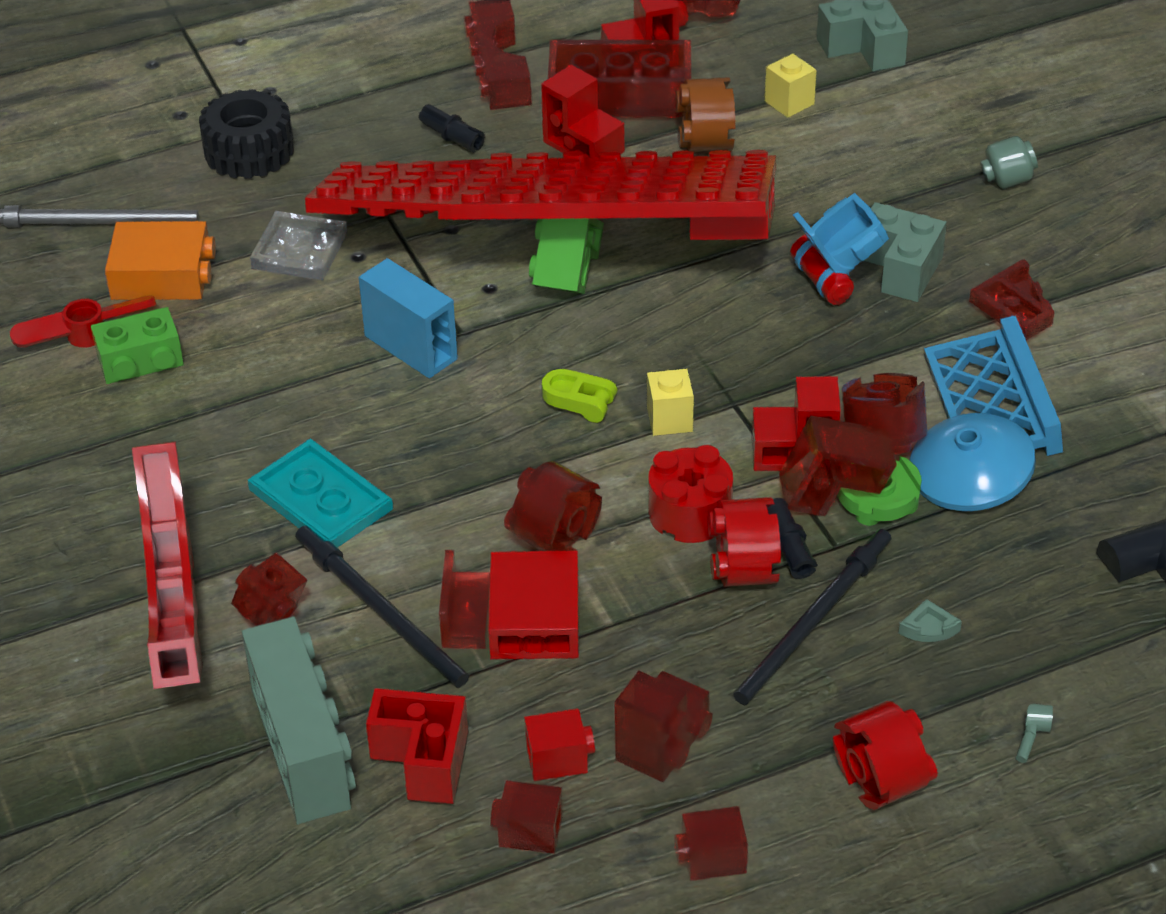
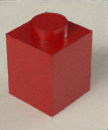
[524,708,595,781]

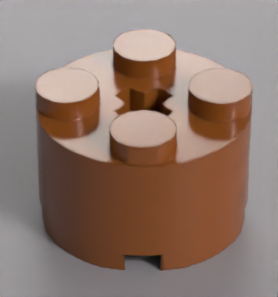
[675,77,735,152]

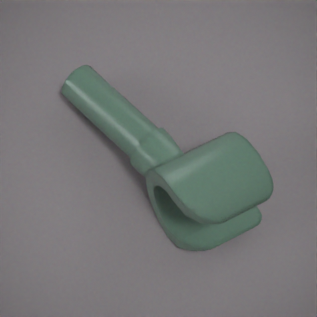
[1016,704,1053,763]

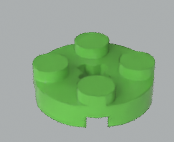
[837,450,922,526]

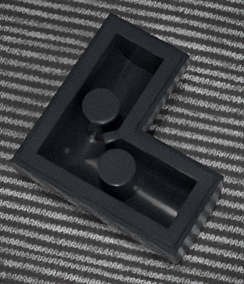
[1096,519,1166,582]

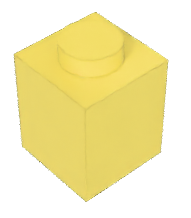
[765,54,816,118]
[647,369,694,436]

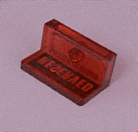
[439,550,490,649]

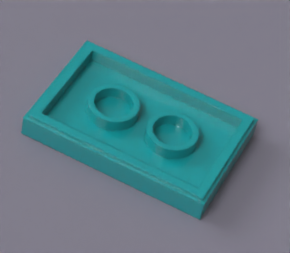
[248,438,393,548]

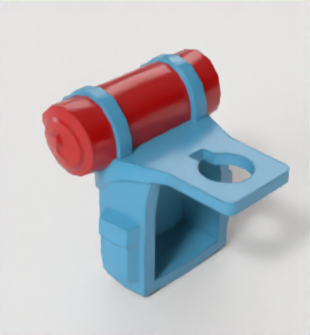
[790,193,889,305]

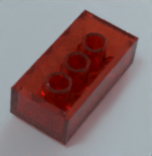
[548,40,691,118]

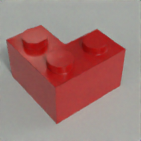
[601,0,680,76]
[541,64,625,158]
[752,376,841,471]
[366,688,468,804]

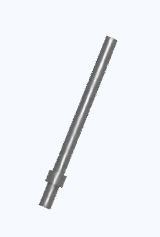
[0,205,199,228]

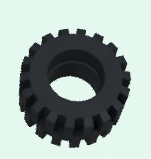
[199,89,294,179]

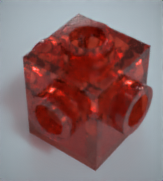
[231,552,308,626]

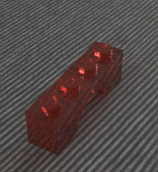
[463,0,532,110]

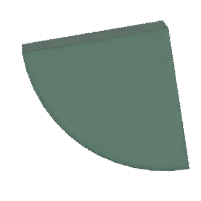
[899,599,962,642]

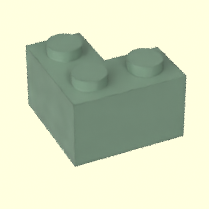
[817,0,908,71]
[864,202,947,302]

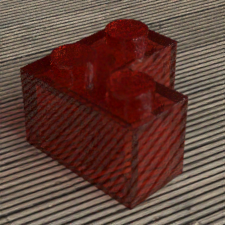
[779,415,897,516]
[615,671,713,783]

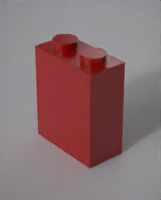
[488,551,579,659]

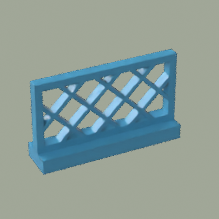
[924,315,1063,456]

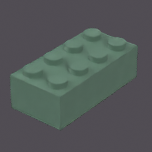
[241,616,356,824]

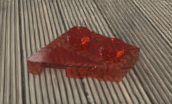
[969,259,1055,341]

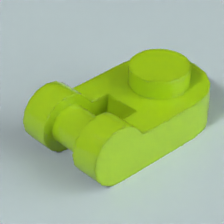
[542,369,618,423]

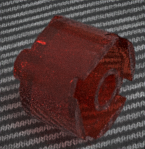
[841,373,928,454]
[504,461,602,551]

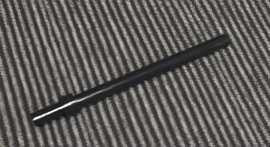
[295,526,469,688]
[733,529,892,705]

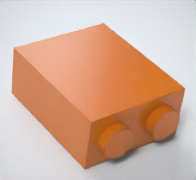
[105,221,216,300]

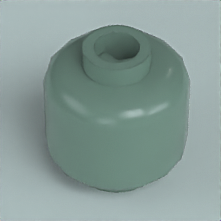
[980,136,1038,189]

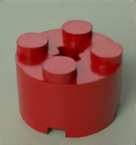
[648,445,733,543]
[707,497,781,587]
[833,701,938,810]

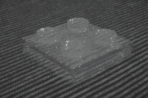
[250,211,347,280]

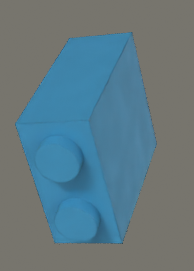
[359,258,458,379]

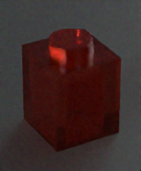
[490,780,563,854]
[674,806,748,881]

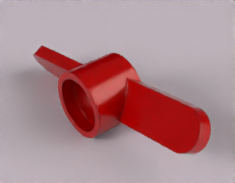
[10,295,156,348]

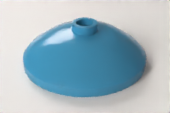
[910,413,1036,511]

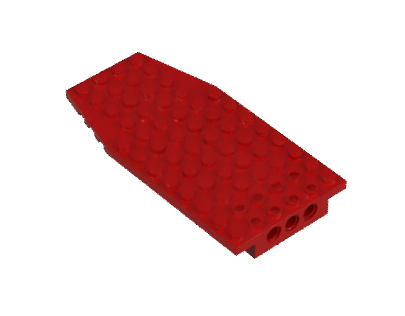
[305,150,776,240]

